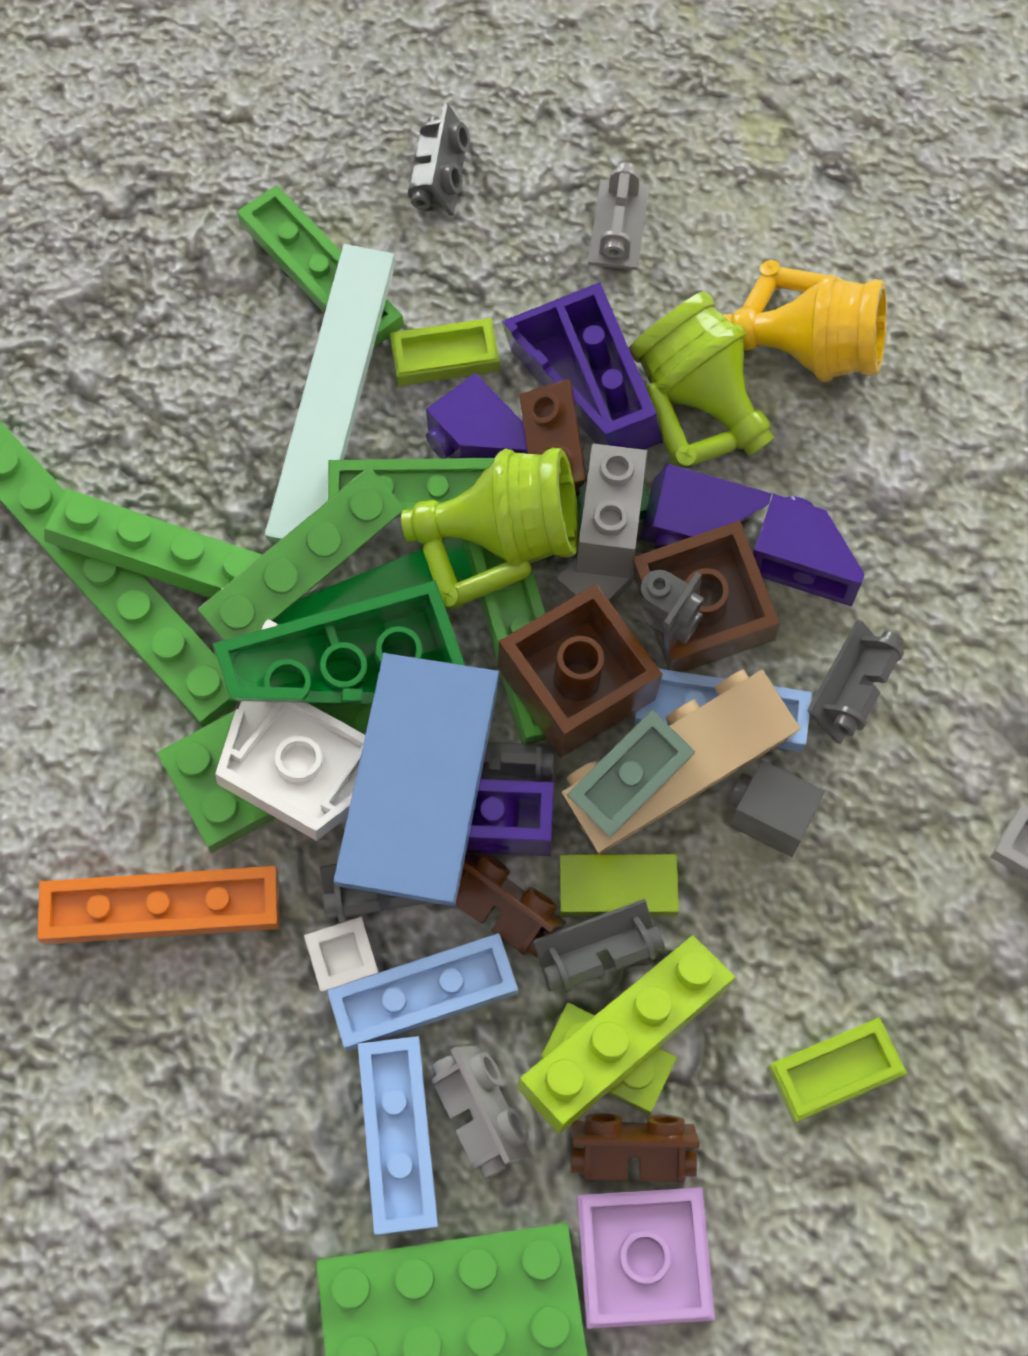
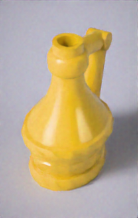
[723,260,887,383]

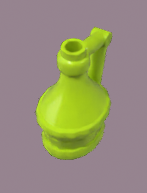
[629,291,775,469]
[401,447,579,610]

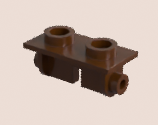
[519,379,587,497]
[456,852,566,958]
[571,1113,700,1183]

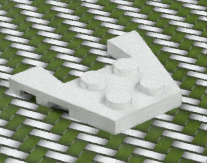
[215,619,365,841]

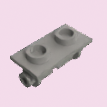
[587,162,650,271]
[431,1046,532,1179]

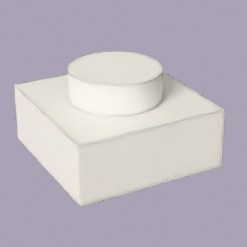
[304,917,379,996]

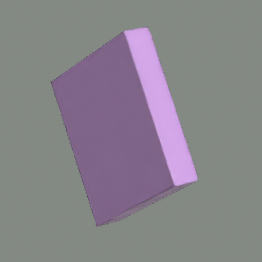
[577,1187,715,1329]

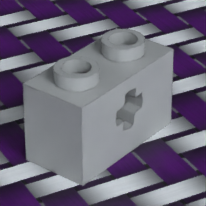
[576,443,647,578]

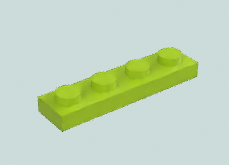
[517,935,735,1134]

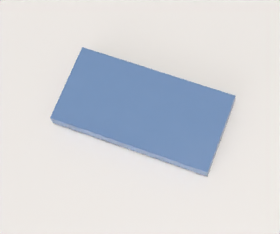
[333,653,500,906]

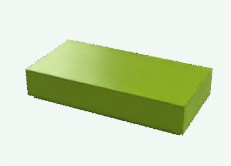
[390,318,500,386]
[560,854,679,917]
[768,1017,907,1124]

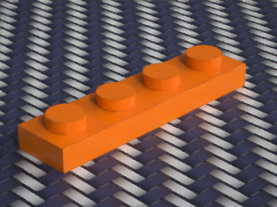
[37,866,280,945]

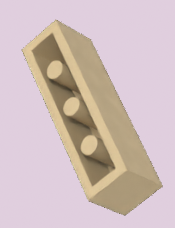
[561,669,801,854]

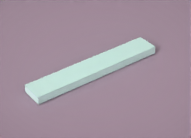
[265,244,396,543]

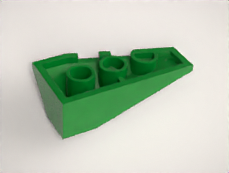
[213,580,465,704]

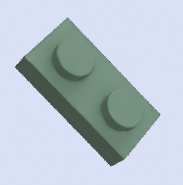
[567,710,695,838]

